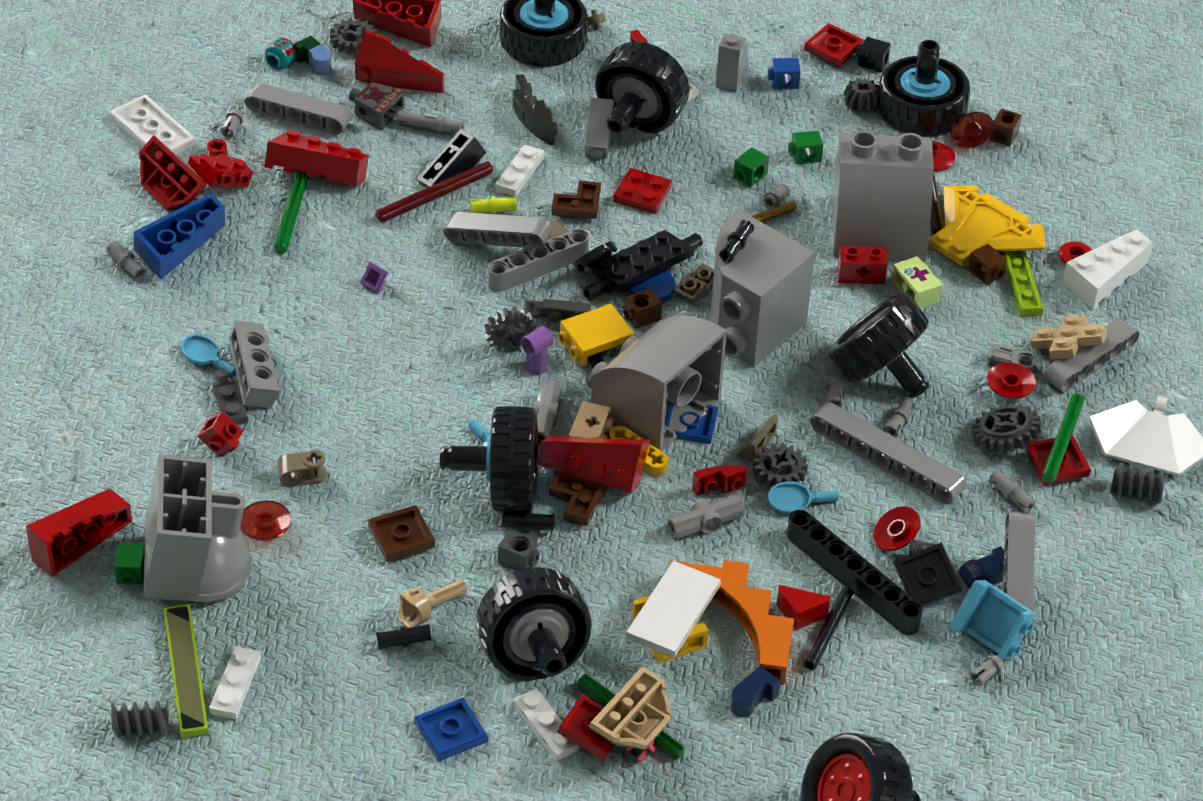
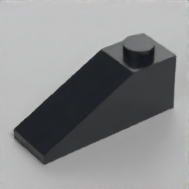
[417,129,487,187]

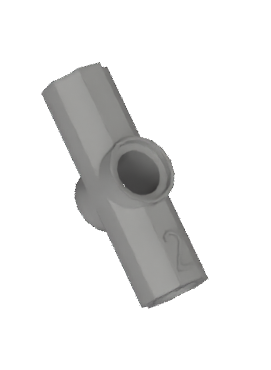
[532,380,561,447]
[667,495,745,539]

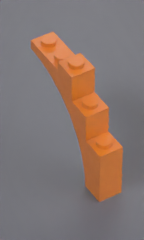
[669,560,794,685]

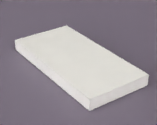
[108,94,197,154]
[626,561,721,658]

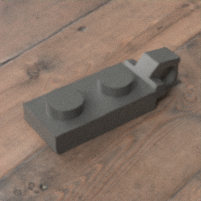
[525,299,591,321]
[212,368,248,425]

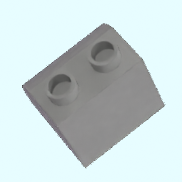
[832,130,934,262]
[710,209,815,367]
[587,315,727,451]

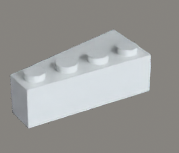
[1063,229,1152,310]

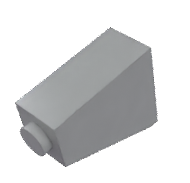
[716,33,749,92]
[584,98,614,159]

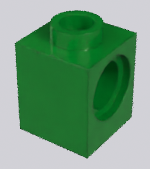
[788,131,823,164]
[733,147,769,187]
[114,543,145,585]

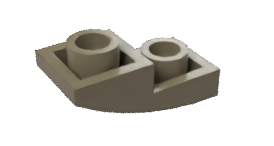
[674,263,714,303]

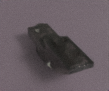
[512,74,558,145]

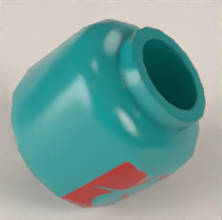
[265,37,297,69]

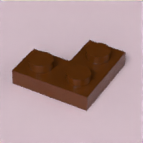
[551,181,601,219]
[549,471,605,526]

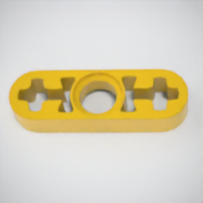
[609,426,668,476]

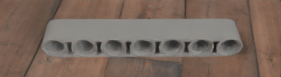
[810,402,967,504]

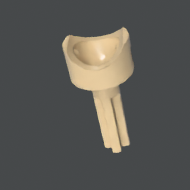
[398,580,467,628]

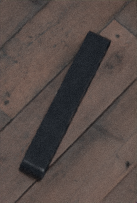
[787,510,923,635]

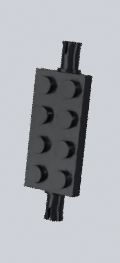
[583,230,703,301]

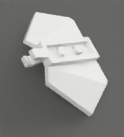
[1089,396,1203,476]

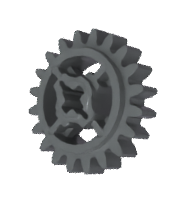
[972,403,1042,454]

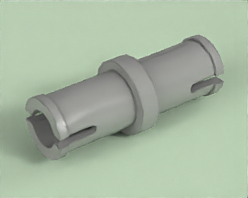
[106,241,146,280]
[883,397,916,438]
[988,469,1036,513]

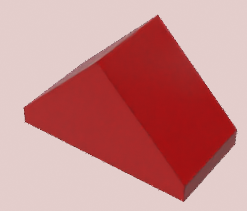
[776,585,831,631]

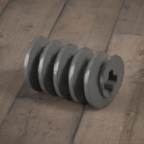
[1110,463,1165,503]
[111,700,169,738]

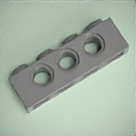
[229,320,281,408]

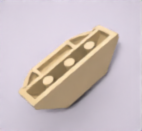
[589,667,672,749]

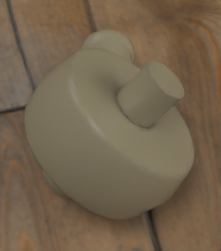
[588,9,606,29]

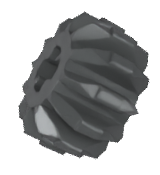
[844,78,879,113]

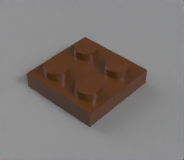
[368,505,435,562]

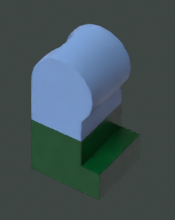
[294,36,332,75]

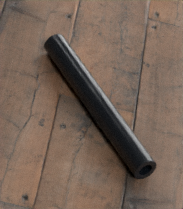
[804,587,854,670]

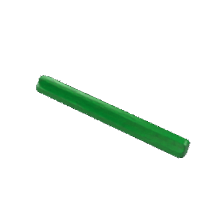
[274,172,308,254]
[1041,393,1085,483]
[578,674,685,760]

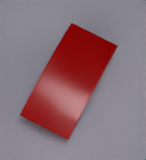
[692,465,747,496]

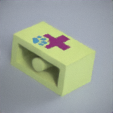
[891,256,943,308]

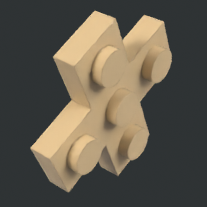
[1031,314,1107,360]

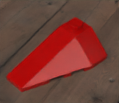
[355,30,444,93]

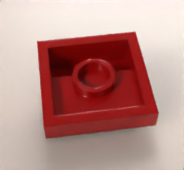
[187,154,253,188]

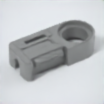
[986,344,1037,373]

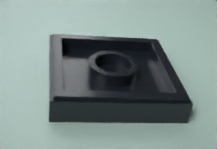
[893,542,963,607]

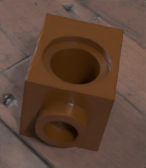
[989,108,1022,147]
[968,244,1007,285]
[623,288,662,329]

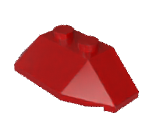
[139,135,207,211]

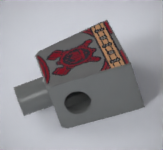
[349,82,405,130]

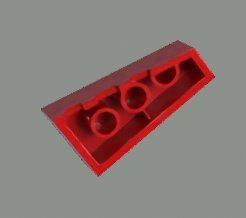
[352,0,442,47]
[264,130,369,186]
[536,436,650,493]
[26,488,133,577]

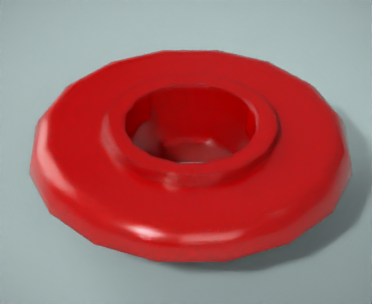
[1058,241,1092,264]

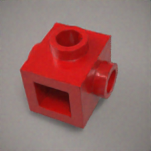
[197,411,243,456]

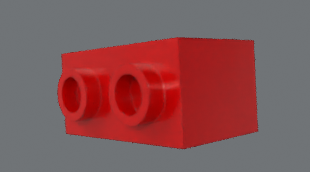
[837,247,888,285]

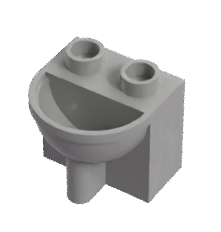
[143,454,251,602]

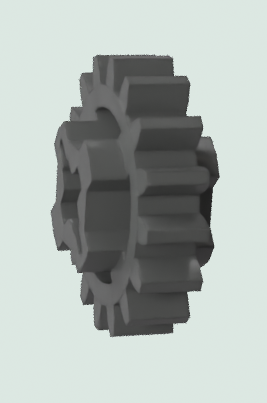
[330,18,376,55]
[484,306,537,353]
[753,443,808,488]

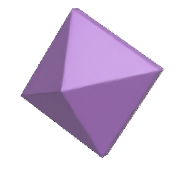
[360,262,389,293]

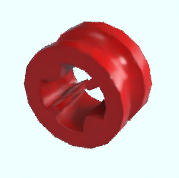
[207,139,228,156]

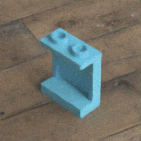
[950,580,1036,660]

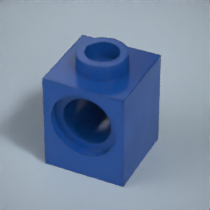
[768,58,801,89]

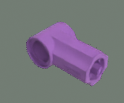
[521,326,554,375]

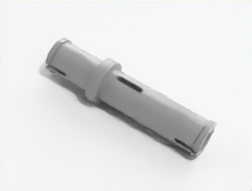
[396,110,464,134]

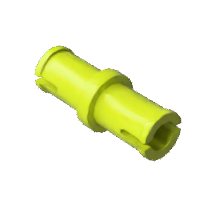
[470,196,517,214]

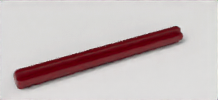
[376,161,494,222]

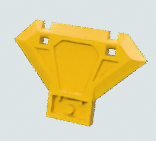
[929,185,1045,267]

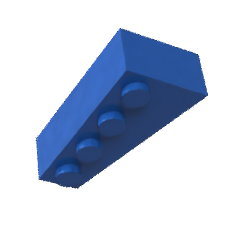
[133,193,225,279]

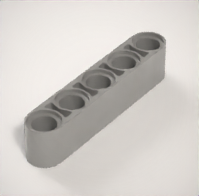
[245,83,353,134]
[443,212,553,249]
[488,229,589,292]
[1043,319,1140,392]
[1003,512,1035,637]

